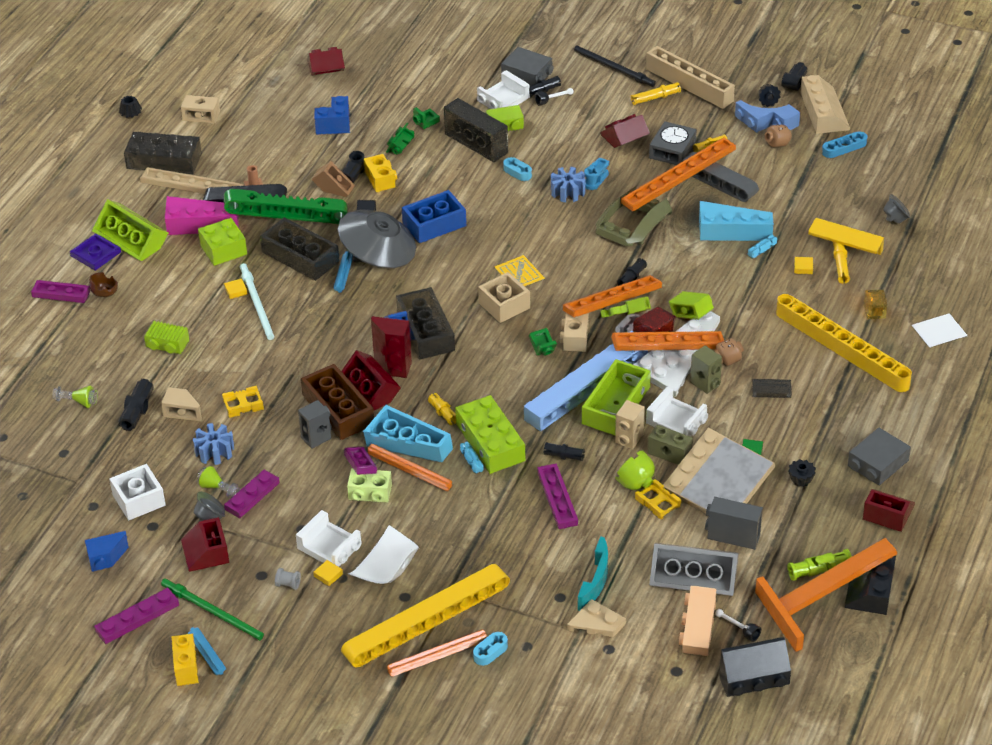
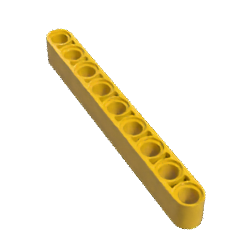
[776,294,912,392]
[341,564,510,668]

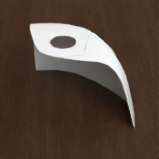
[348,525,419,584]

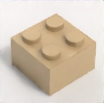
[478,272,530,323]

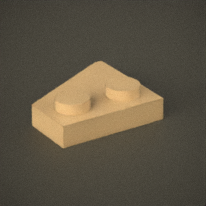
[567,599,626,637]

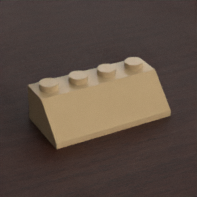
[801,75,850,134]

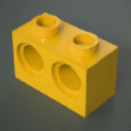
[364,154,397,192]
[171,634,199,686]

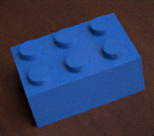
[402,190,467,243]

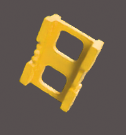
[222,385,264,418]
[635,479,681,519]

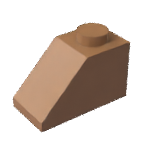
[311,161,355,197]

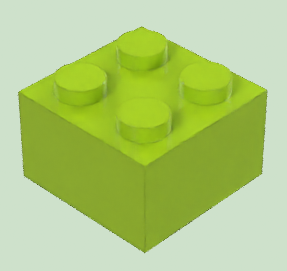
[198,218,247,266]

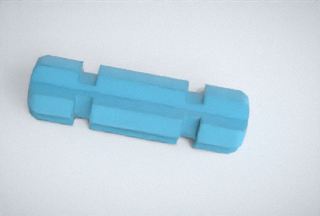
[748,235,777,258]
[460,441,484,473]

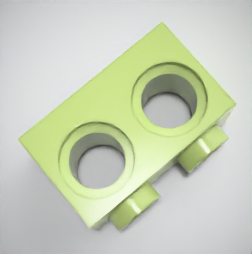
[347,468,392,502]

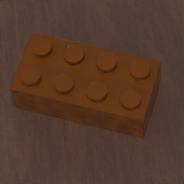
[301,364,374,440]

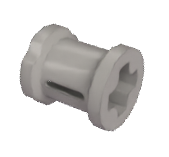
[275,568,301,590]

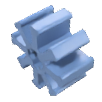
[551,167,585,202]
[193,423,234,465]

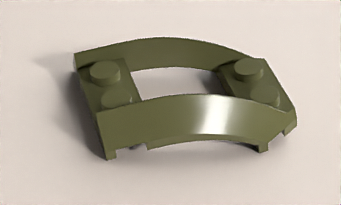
[596,186,673,246]

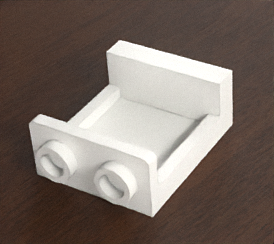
[477,70,530,109]
[646,387,708,437]
[296,510,362,567]

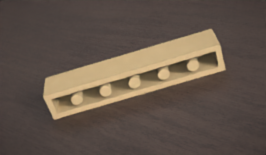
[646,46,735,109]

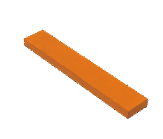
[563,275,662,318]
[611,331,724,351]
[779,538,897,615]

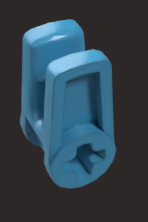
[584,158,609,190]

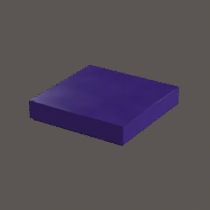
[70,233,121,271]

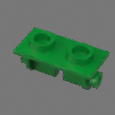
[386,123,415,155]

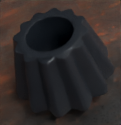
[759,84,781,107]
[119,96,142,118]
[788,459,816,487]

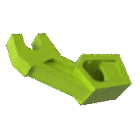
[600,297,651,318]

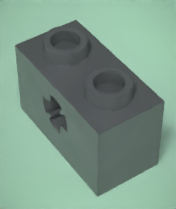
[298,400,332,449]

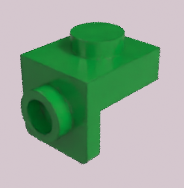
[413,107,440,130]
[529,328,557,356]

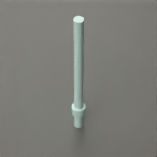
[240,263,274,340]

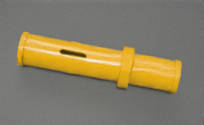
[631,82,681,105]
[833,242,850,284]

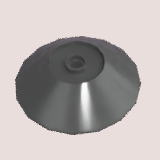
[338,209,417,268]

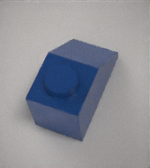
[85,531,129,572]

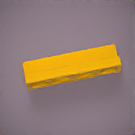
[808,218,884,255]

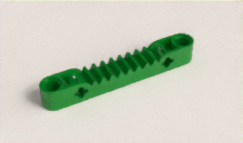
[224,189,348,224]

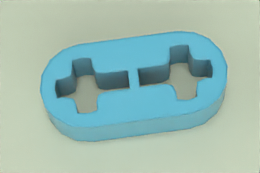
[503,157,532,181]
[473,632,508,666]

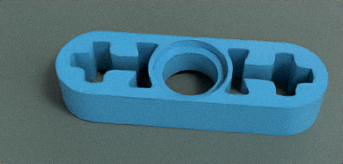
[822,131,867,158]

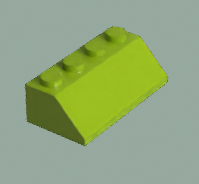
[92,199,168,261]

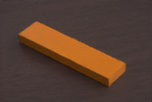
[755,576,804,652]

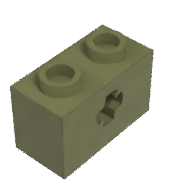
[690,346,722,394]
[648,425,693,465]

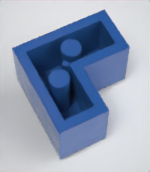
[314,96,350,135]

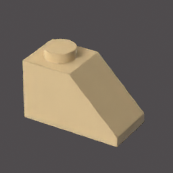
[161,387,202,422]

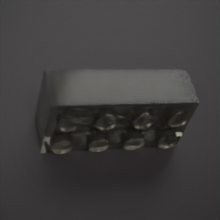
[444,98,508,162]
[124,132,202,174]
[260,217,340,281]
[396,287,455,360]

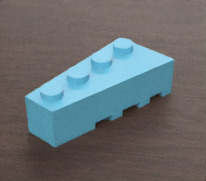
[699,201,774,241]
[363,405,453,462]

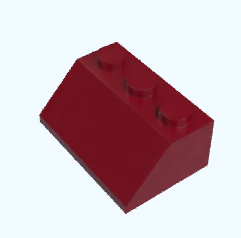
[371,316,412,378]
[341,350,401,411]

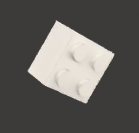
[110,464,166,521]

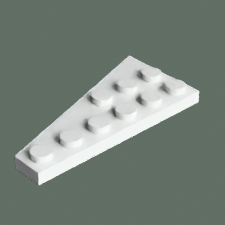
[633,311,720,397]

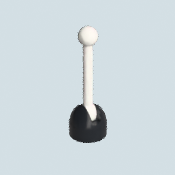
[535,88,574,106]
[715,609,762,642]

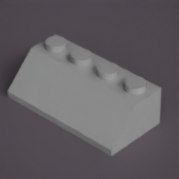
[649,543,739,596]

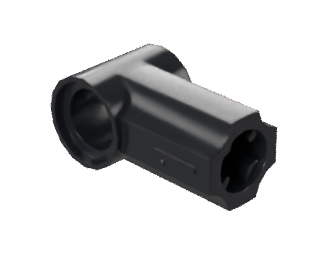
[781,62,808,91]
[342,151,365,183]

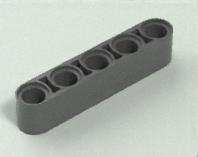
[680,152,759,202]

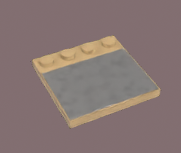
[663,427,775,514]

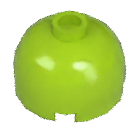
[615,450,655,490]

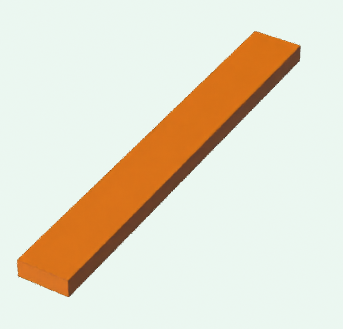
[621,137,736,212]

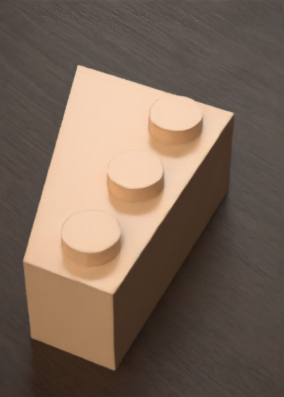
[679,586,716,656]

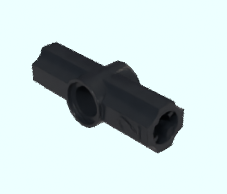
[118,379,154,431]

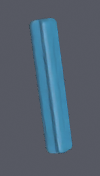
[334,251,353,293]
[188,627,226,675]

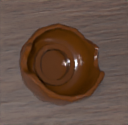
[89,272,118,297]

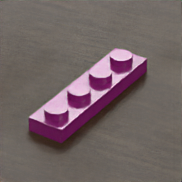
[537,463,578,529]
[94,587,179,644]

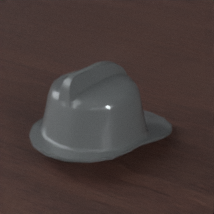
[883,194,910,224]
[193,491,225,521]

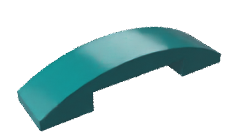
[578,536,608,611]

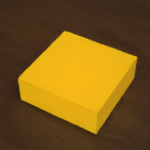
[794,257,813,274]
[224,279,247,299]
[313,560,343,586]

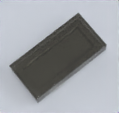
[752,379,792,398]

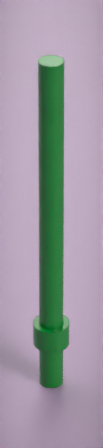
[161,578,264,641]

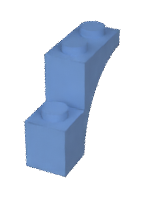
[735,100,800,133]

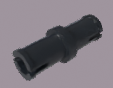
[529,76,561,97]
[617,258,647,286]
[543,442,585,461]

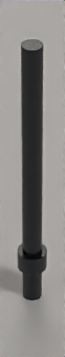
[574,45,656,87]

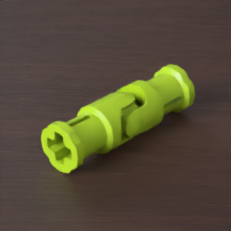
[787,549,852,581]

